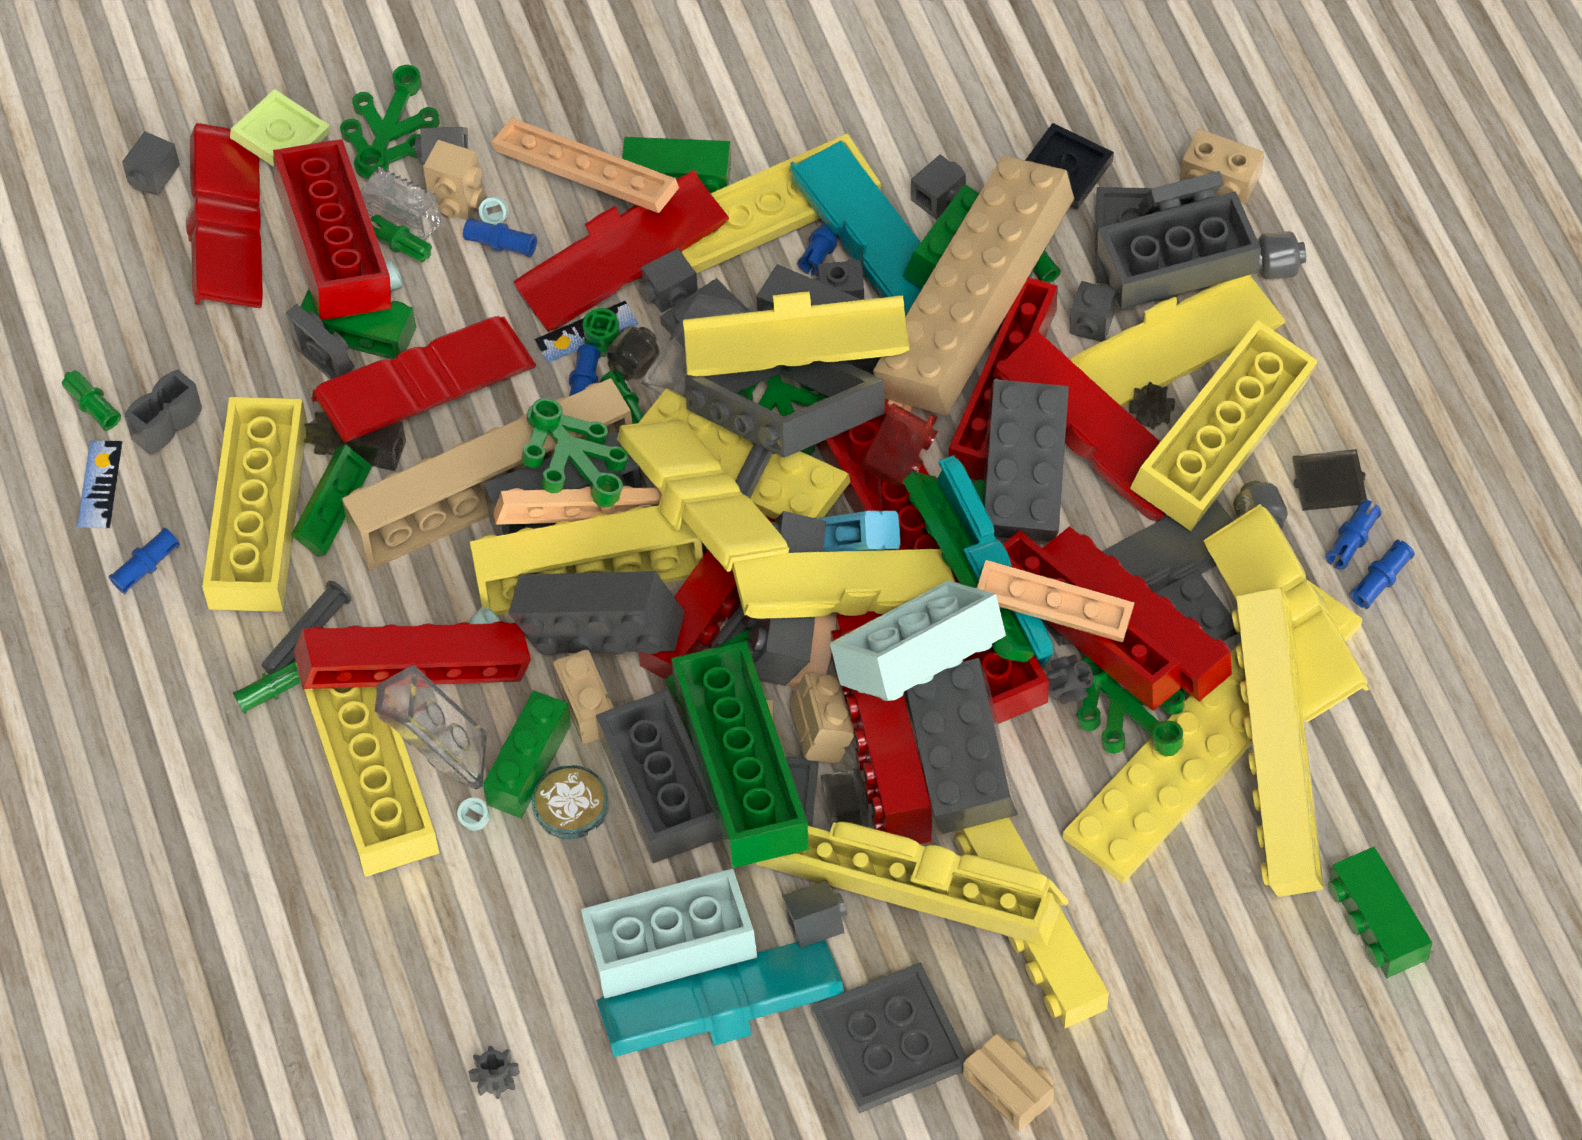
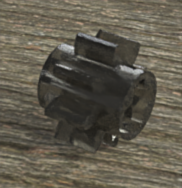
[1129,382,1175,430]
[304,411,350,455]

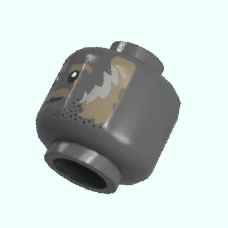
[1258,231,1306,280]
[1233,481,1288,529]

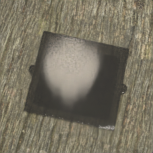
[1292,449,1367,511]

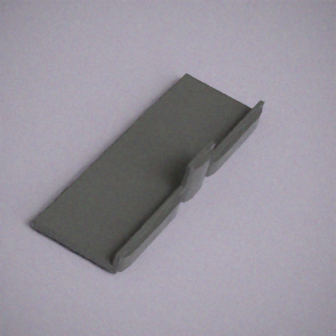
[1041,499,1233,646]

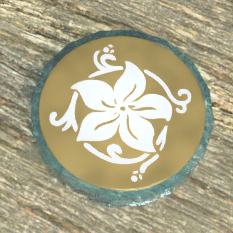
[532,765,609,839]

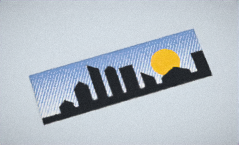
[534,301,639,363]
[77,440,123,528]

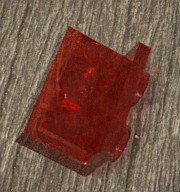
[859,403,938,488]

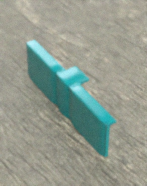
[789,140,922,317]
[937,455,1054,669]
[596,940,844,1057]

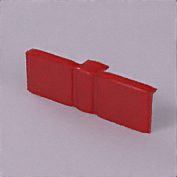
[186,123,263,309]
[513,170,729,332]
[312,316,536,443]
[993,330,1166,522]

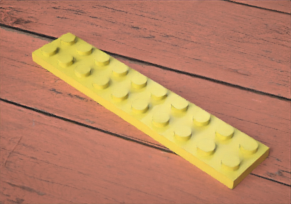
[1063,579,1362,884]

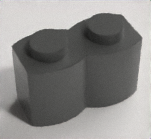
[125,370,202,454]

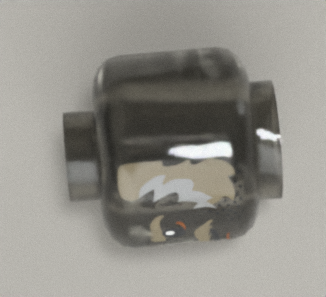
[606,326,660,380]

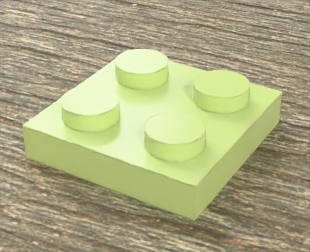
[230,89,330,167]

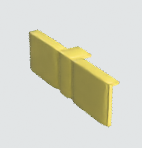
[1070,275,1285,408]
[683,291,910,376]
[617,418,789,572]
[1203,504,1369,722]
[732,549,955,619]
[828,822,1068,906]

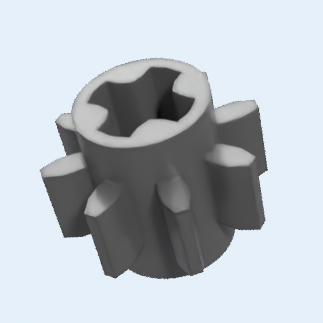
[1046,654,1093,704]
[468,1046,520,1099]

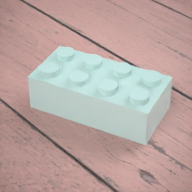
[830,580,1006,701]
[580,869,757,999]

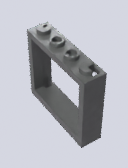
[685,361,885,458]

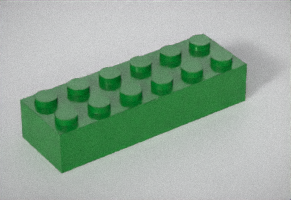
[671,641,809,868]

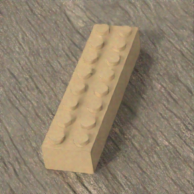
[873,155,1074,415]
[342,378,632,571]

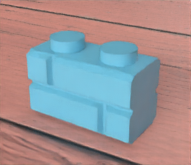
[817,511,900,552]

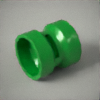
[583,308,620,357]

